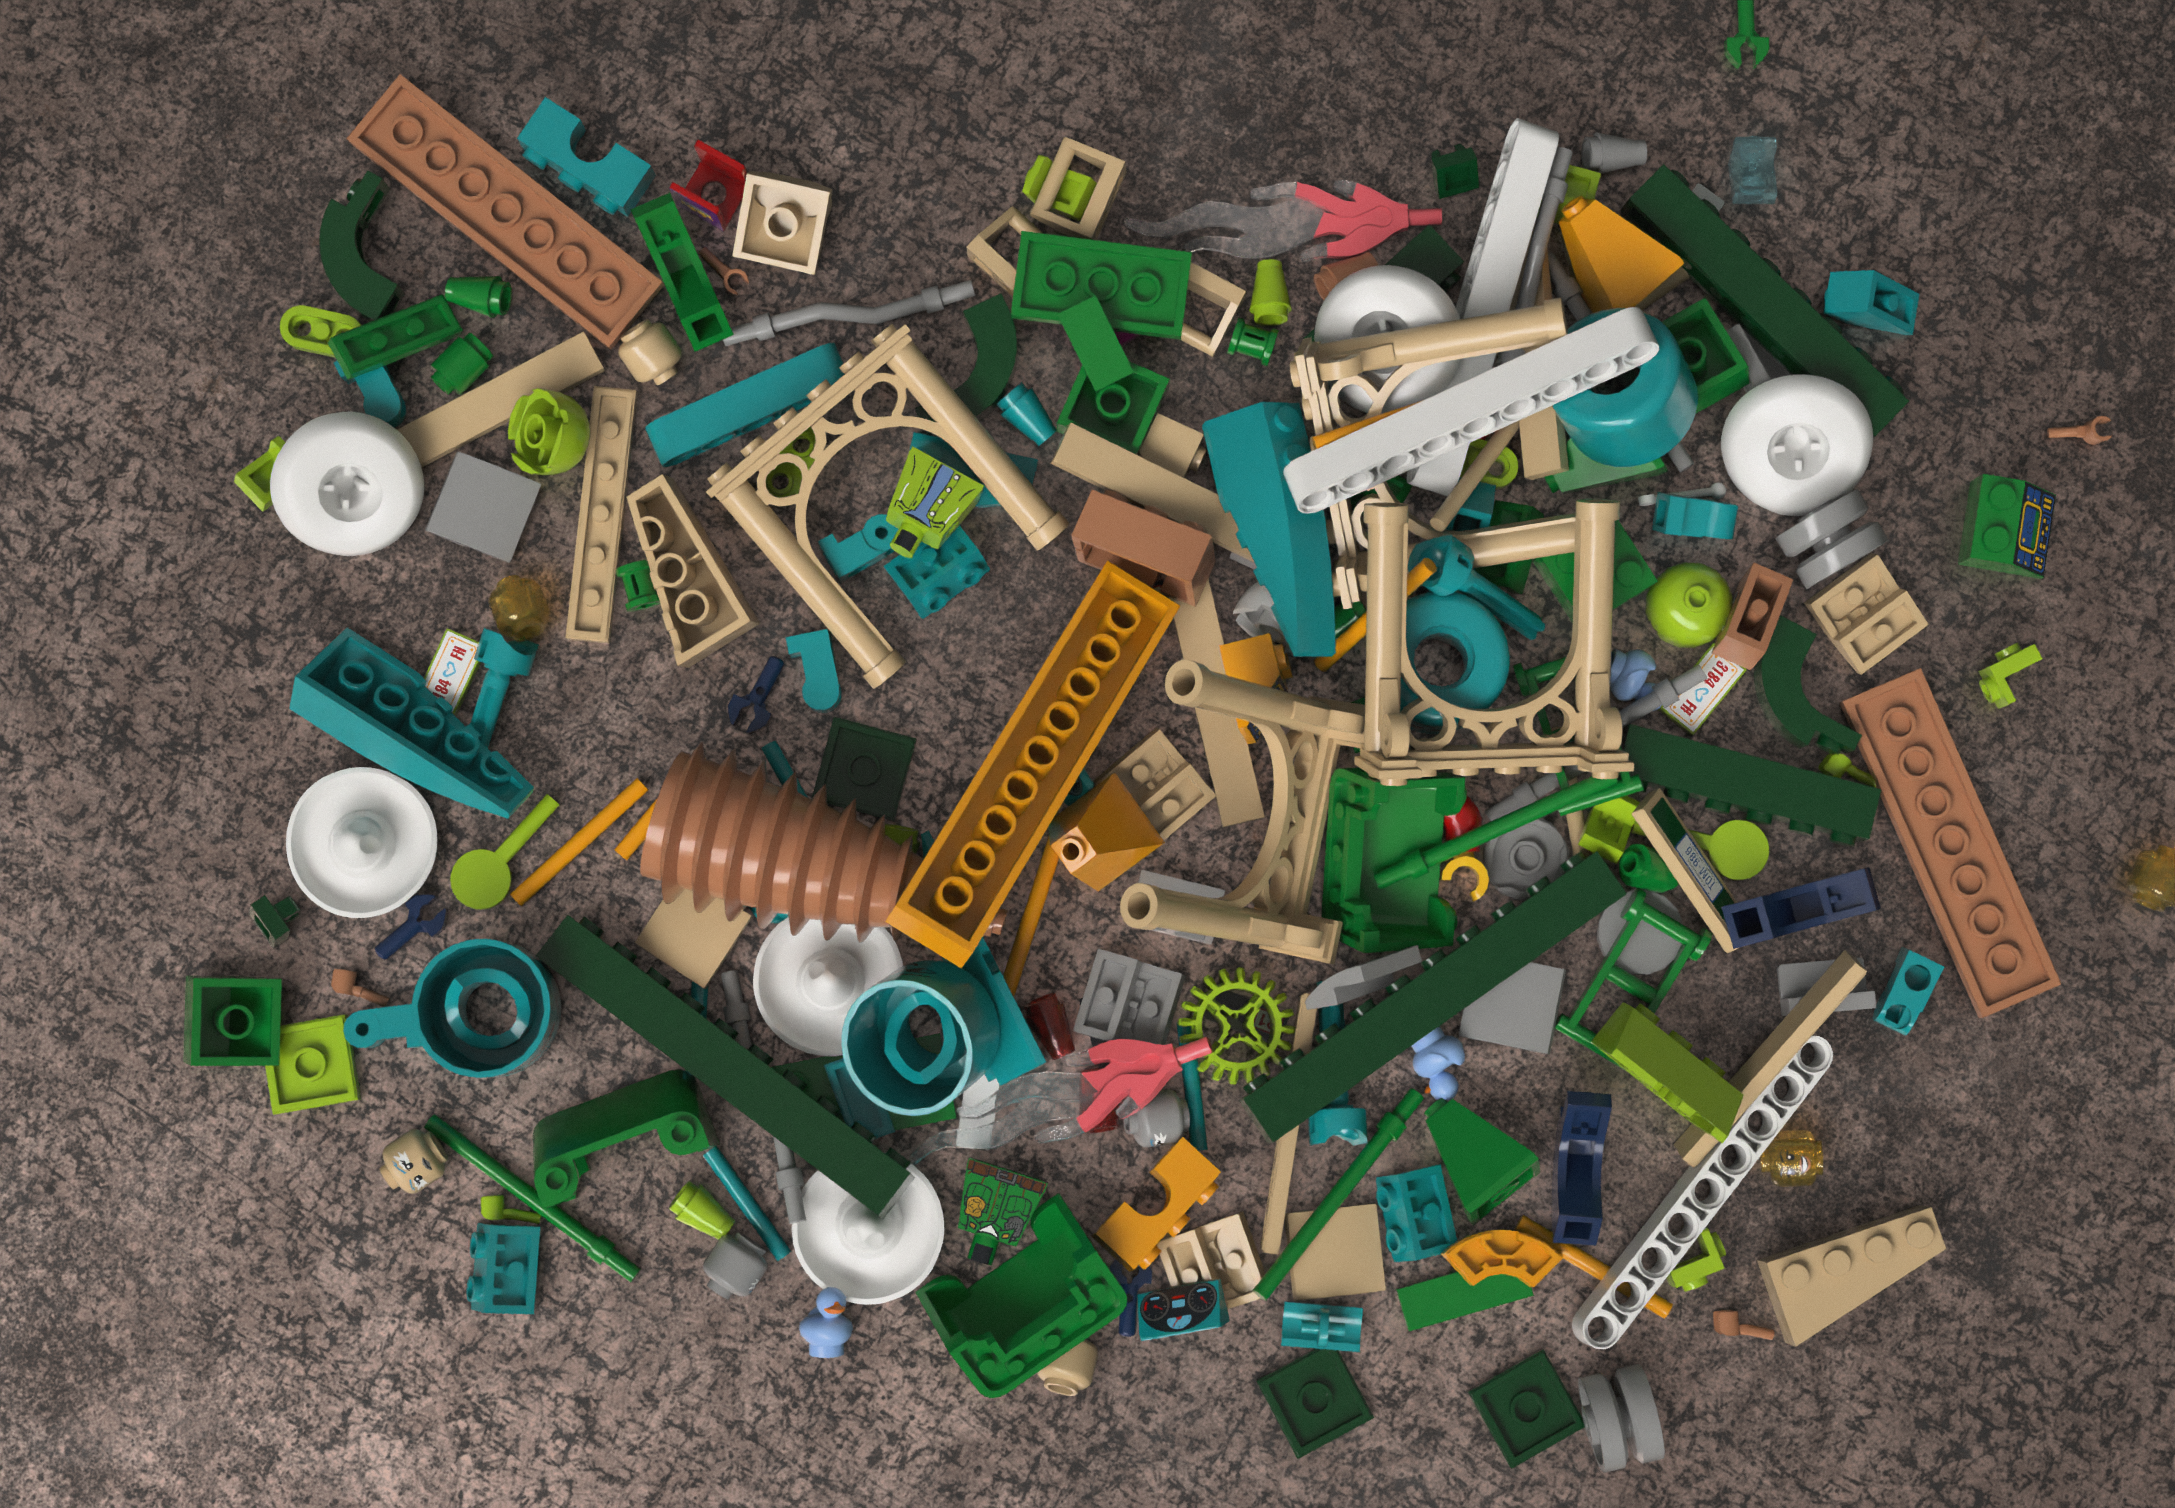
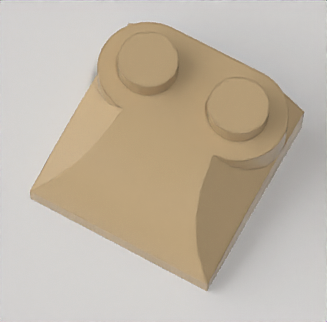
[732,171,833,275]

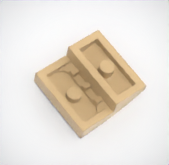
[1804,553,1929,675]
[1093,727,1216,840]
[635,889,753,989]
[1284,1203,1386,1300]
[1157,1211,1265,1310]

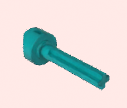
[1408,535,1545,640]
[470,627,539,748]
[1308,981,1368,1146]

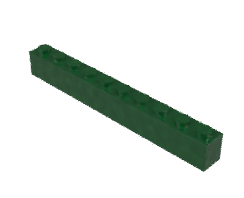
[1238,851,1627,1144]
[536,915,915,1219]

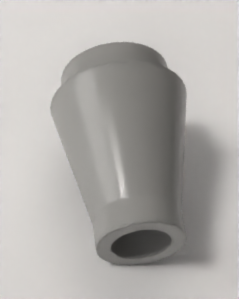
[1581,132,1647,174]

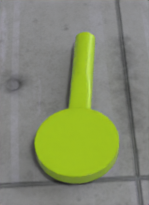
[450,794,559,910]
[1631,820,1769,880]

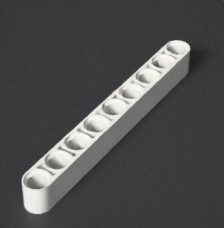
[1407,118,1559,497]
[1283,307,1659,514]
[1572,1035,1833,1349]

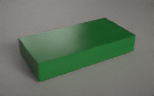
[1057,295,1134,392]

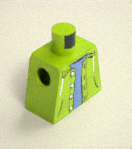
[886,446,984,558]

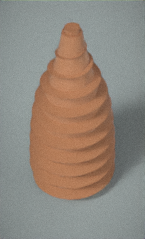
[640,742,1008,943]

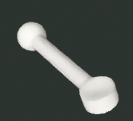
[1638,482,1726,506]

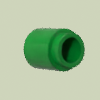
[430,332,494,395]
[1619,844,1679,893]

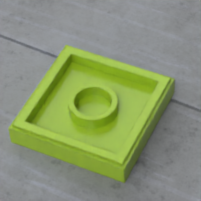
[265,1014,361,1115]

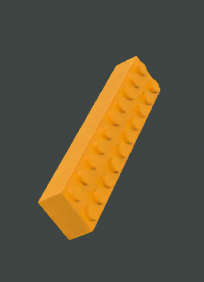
[885,561,1180,968]

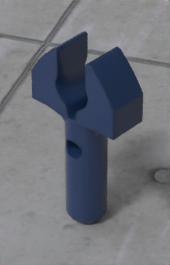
[728,656,785,734]
[375,895,449,960]
[1109,1259,1152,1337]

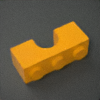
[1091,1137,1221,1272]

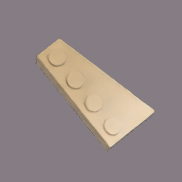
[626,474,761,668]
[1757,1205,1946,1347]

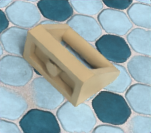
[1030,137,1127,240]
[966,206,1042,298]
[1181,262,1246,357]

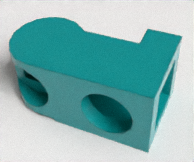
[333,361,407,428]
[1652,492,1739,539]
[818,514,898,584]
[785,629,842,713]
[1873,947,1944,1036]
[343,1004,423,1048]

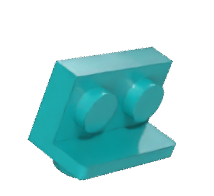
[884,525,990,619]
[1376,1164,1457,1262]
[466,1223,540,1314]

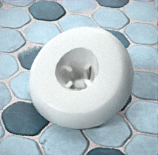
[1314,265,1461,414]
[1721,374,1873,516]
[270,411,424,556]
[286,767,437,918]
[753,918,903,1056]
[792,1152,944,1305]

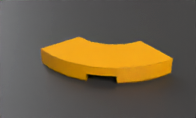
[1440,1230,1564,1287]

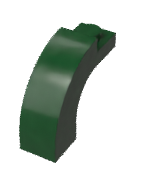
[319,170,405,322]
[914,293,1017,431]
[1753,615,1862,755]

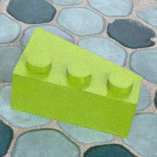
[1591,1002,1744,1144]

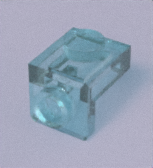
[1728,136,1778,204]

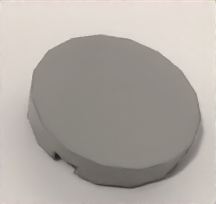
[1483,818,1569,901]
[1597,889,1683,975]

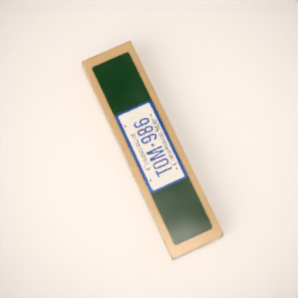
[1632,788,1739,953]

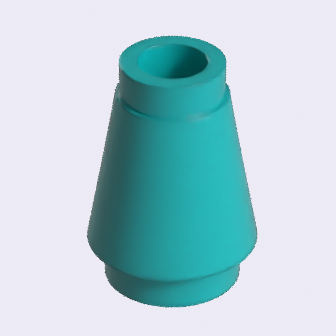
[996,382,1057,446]

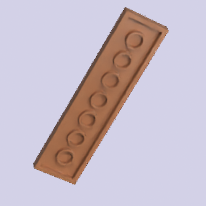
[346,74,664,350]
[1839,668,2061,1018]

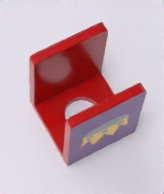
[669,139,748,232]

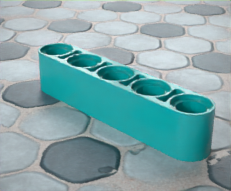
[645,343,844,468]

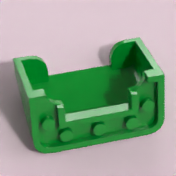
[1322,768,1467,953]
[532,1069,720,1209]
[915,1193,1127,1398]

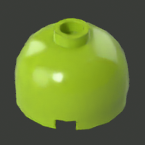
[508,388,590,475]
[1645,562,1733,648]

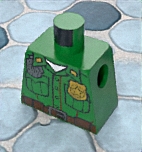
[958,1157,1048,1266]

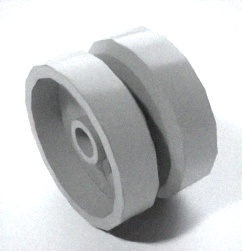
[1775,489,1889,589]
[1578,1364,1665,1473]

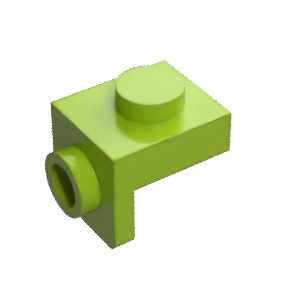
[1022,155,1097,221]
[234,436,286,512]
[1978,642,2043,709]
[1578,796,1640,864]
[1666,1227,1726,1292]

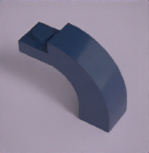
[1722,867,1881,949]
[1552,1091,1612,1246]

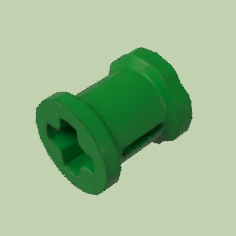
[1227,317,1279,366]
[615,560,660,612]

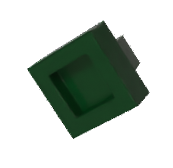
[1431,144,1479,199]
[249,895,300,949]

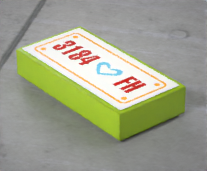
[424,628,481,716]
[1658,643,1747,736]

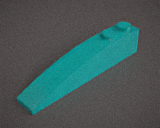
[1202,402,1336,657]
[289,627,534,819]
[921,830,1047,1086]

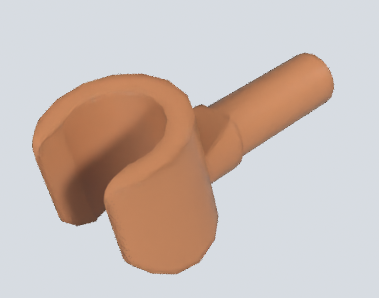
[699,247,749,296]
[2047,416,2112,445]
[331,969,390,1007]
[1713,1310,1774,1340]

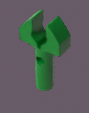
[1724,0,1769,69]

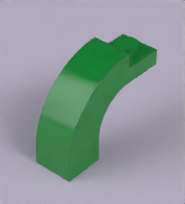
[630,192,734,352]

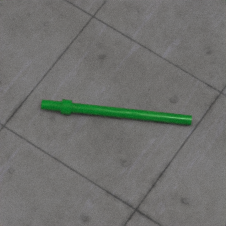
[1373,776,1618,890]
[1253,1088,1424,1301]
[424,1114,641,1283]

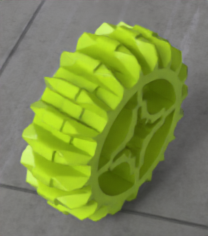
[1178,967,1295,1085]

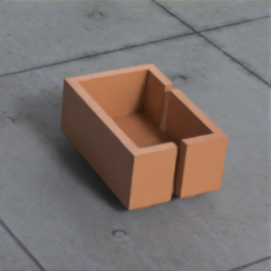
[1071,490,1216,607]

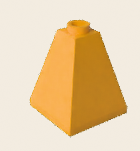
[1558,195,1684,313]
[1049,773,1165,891]

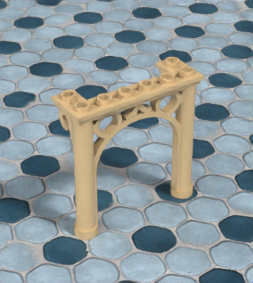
[1290,297,1575,609]
[706,324,1070,689]
[1354,499,1634,786]
[1120,660,1365,964]

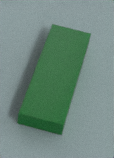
[328,294,463,380]
[1396,1271,1534,1332]

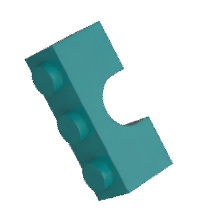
[517,97,656,217]

